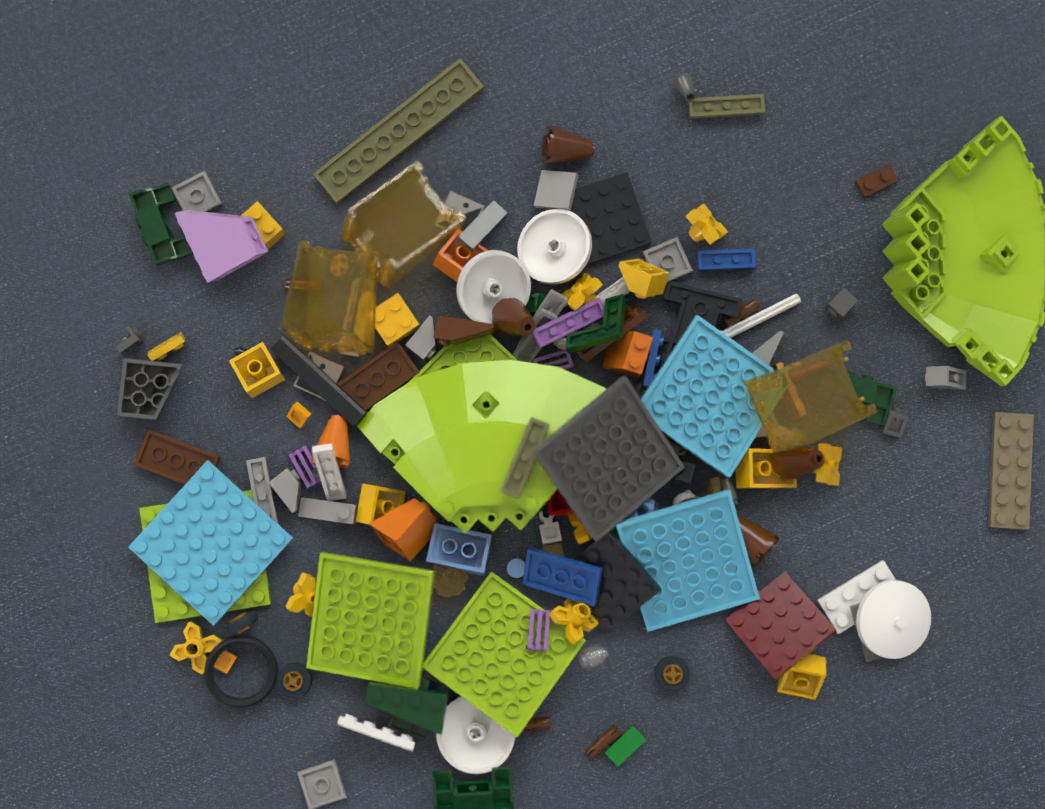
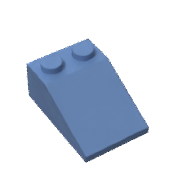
[426,523,492,576]

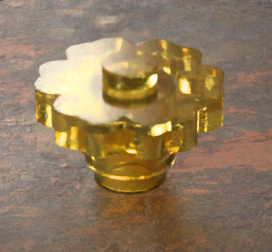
[431,564,469,598]

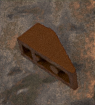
[433,315,497,346]

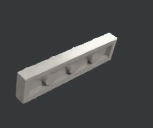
[246,457,279,524]

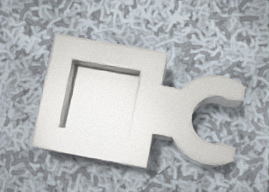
[539,511,562,545]

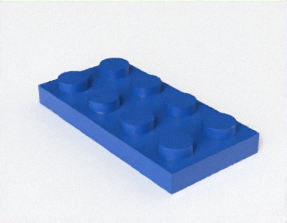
[522,547,603,606]

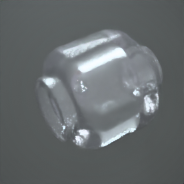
[578,643,608,672]

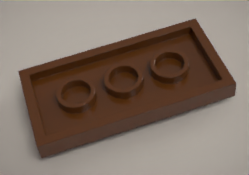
[574,304,648,362]
[337,341,419,411]
[134,429,221,484]

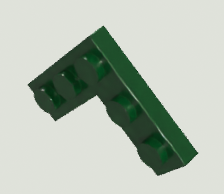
[565,294,626,353]

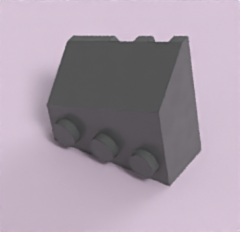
[117,358,183,420]

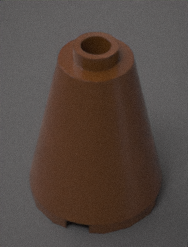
[542,125,595,164]
[491,298,536,336]
[771,442,824,481]
[737,515,780,567]

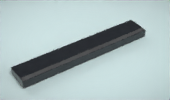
[271,335,367,426]

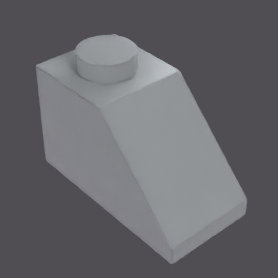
[406,315,437,361]
[925,366,967,390]
[268,468,302,513]

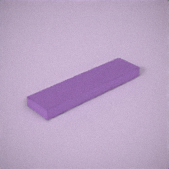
[532,298,604,348]

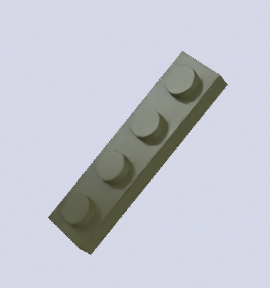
[688,94,765,119]
[500,417,550,499]

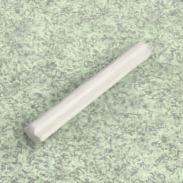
[721,294,801,338]

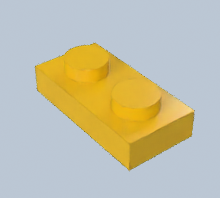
[147,332,185,361]

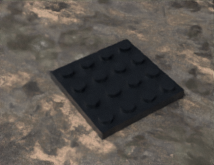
[571,172,652,266]
[573,530,662,634]

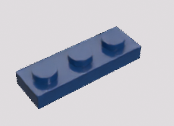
[697,248,756,271]
[642,329,664,389]

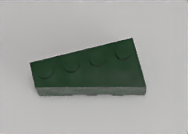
[365,681,449,735]

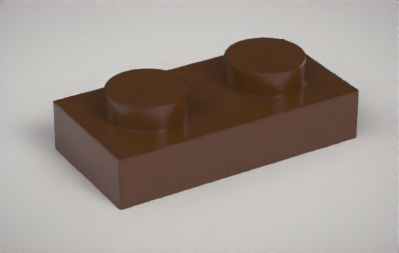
[855,164,898,199]

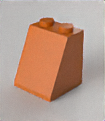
[602,331,653,379]
[370,499,438,562]

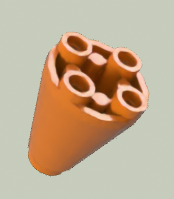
[311,415,350,470]

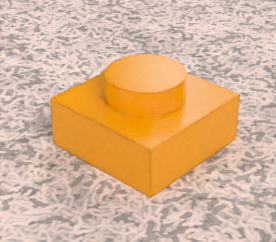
[286,402,311,429]
[214,650,237,674]

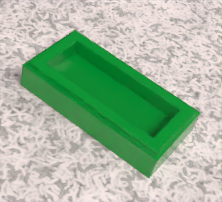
[604,725,646,767]

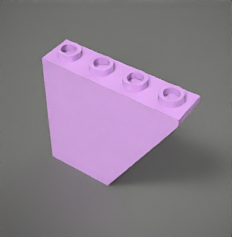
[175,210,268,283]

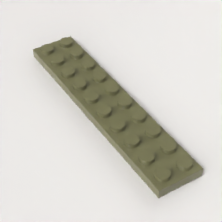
[313,58,484,204]

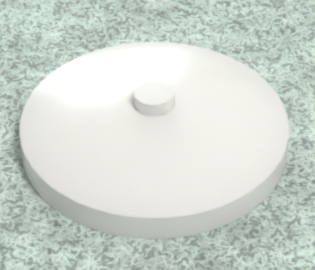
[517,209,592,284]
[456,250,531,324]
[856,580,931,659]
[436,696,515,774]

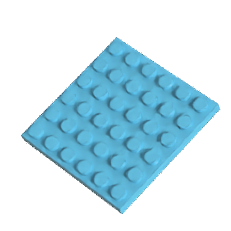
[641,315,791,478]
[128,460,294,626]
[616,489,760,632]

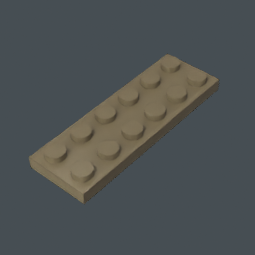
[988,412,1034,530]

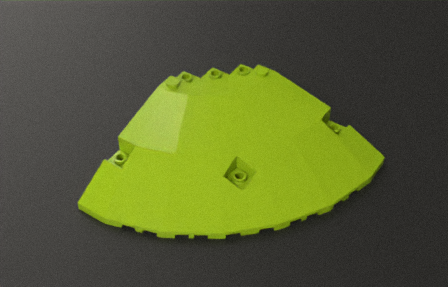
[882,116,1045,387]
[357,359,607,533]

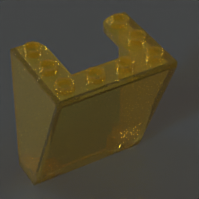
[340,161,467,290]
[280,241,378,355]
[745,340,877,453]

